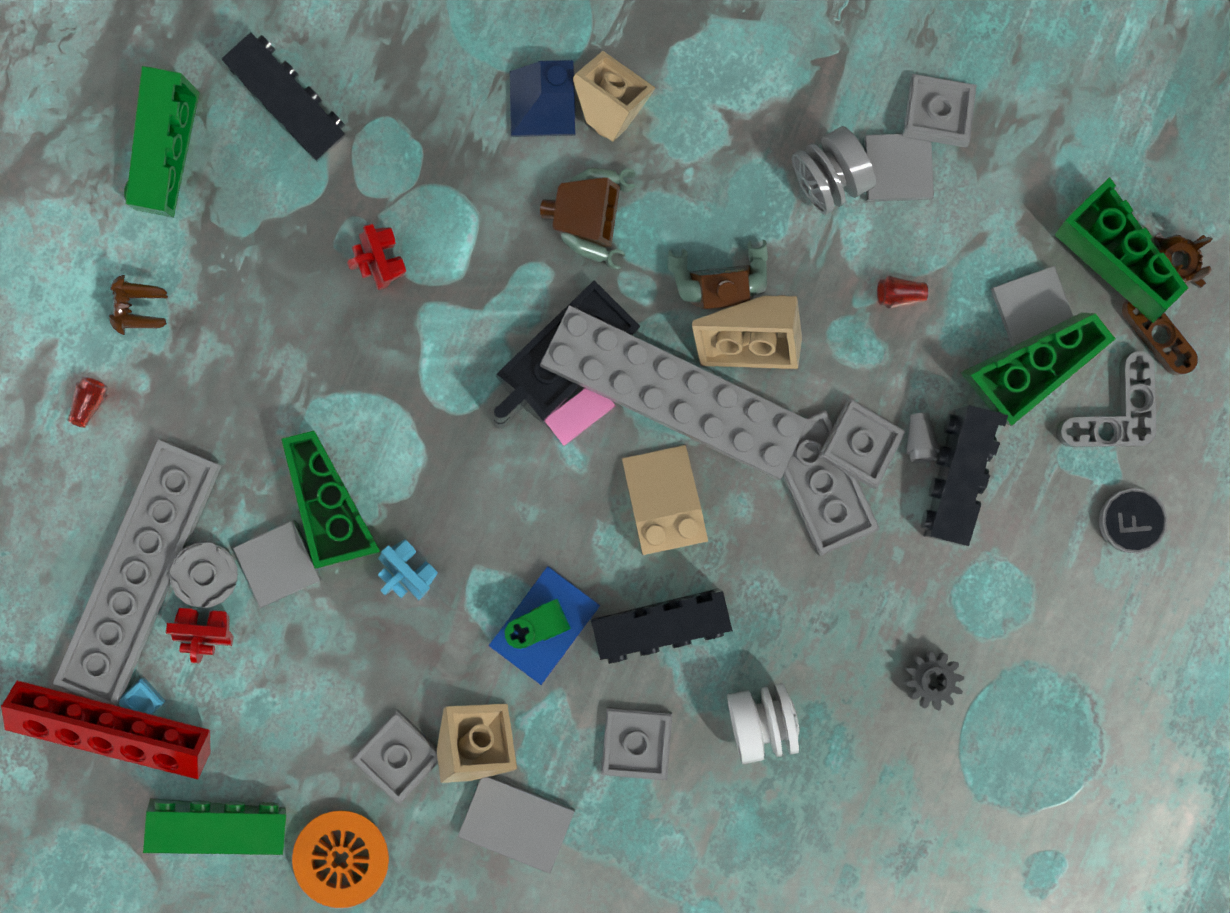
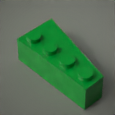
[124,66,200,218]
[281,431,381,569]
[143,798,286,855]

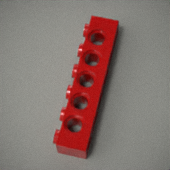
[1,680,211,780]

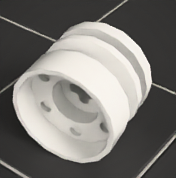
[727,683,799,764]

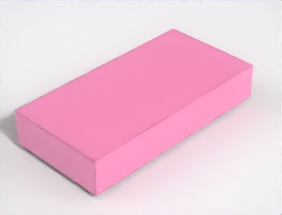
[545,388,616,446]

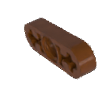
[1122,300,1198,376]

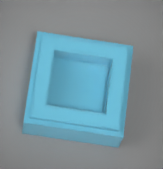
[118,677,166,715]

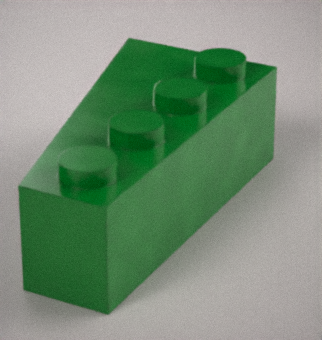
[1055,177,1188,323]
[960,312,1116,426]

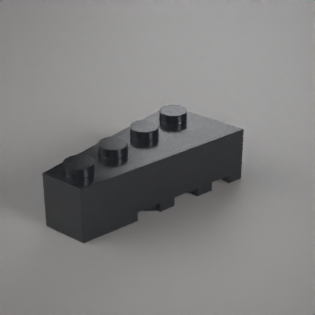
[222,32,346,162]
[921,405,1008,546]

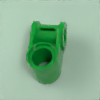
[505,598,571,649]

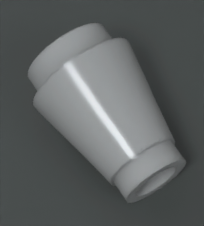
[907,413,940,463]

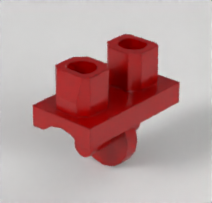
[347,224,406,290]
[165,608,234,664]

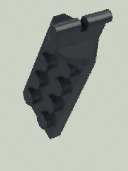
[493,280,640,429]

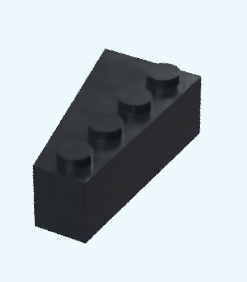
[591,588,733,664]

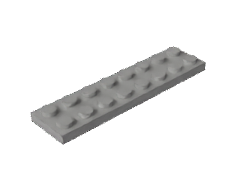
[540,305,808,480]
[53,439,222,706]

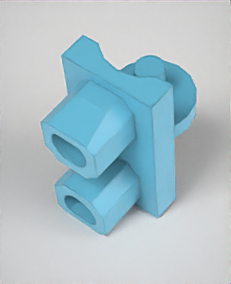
[378,539,438,600]

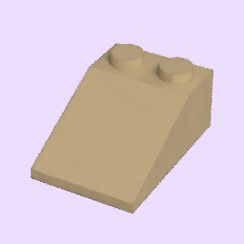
[692,295,802,369]
[622,445,708,555]

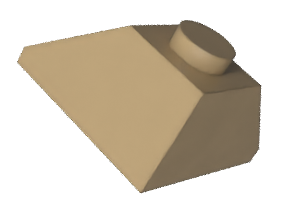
[573,51,655,142]
[437,704,517,783]

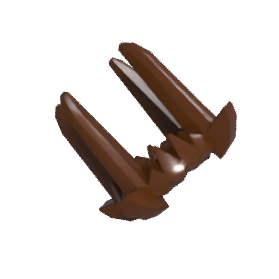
[1154,232,1213,288]
[109,275,168,335]

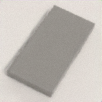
[783,410,880,556]

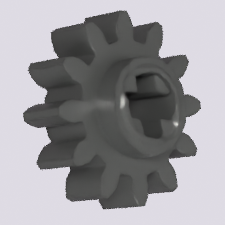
[903,650,965,711]

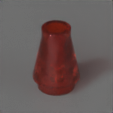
[877,276,928,309]
[67,377,108,428]

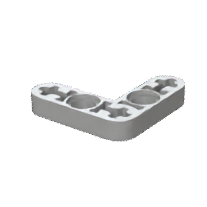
[1056,351,1156,447]

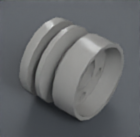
[792,126,876,215]

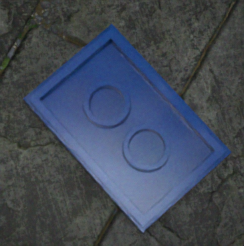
[489,566,600,685]

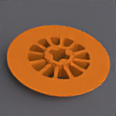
[292,811,389,908]

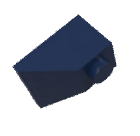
[510,60,576,137]

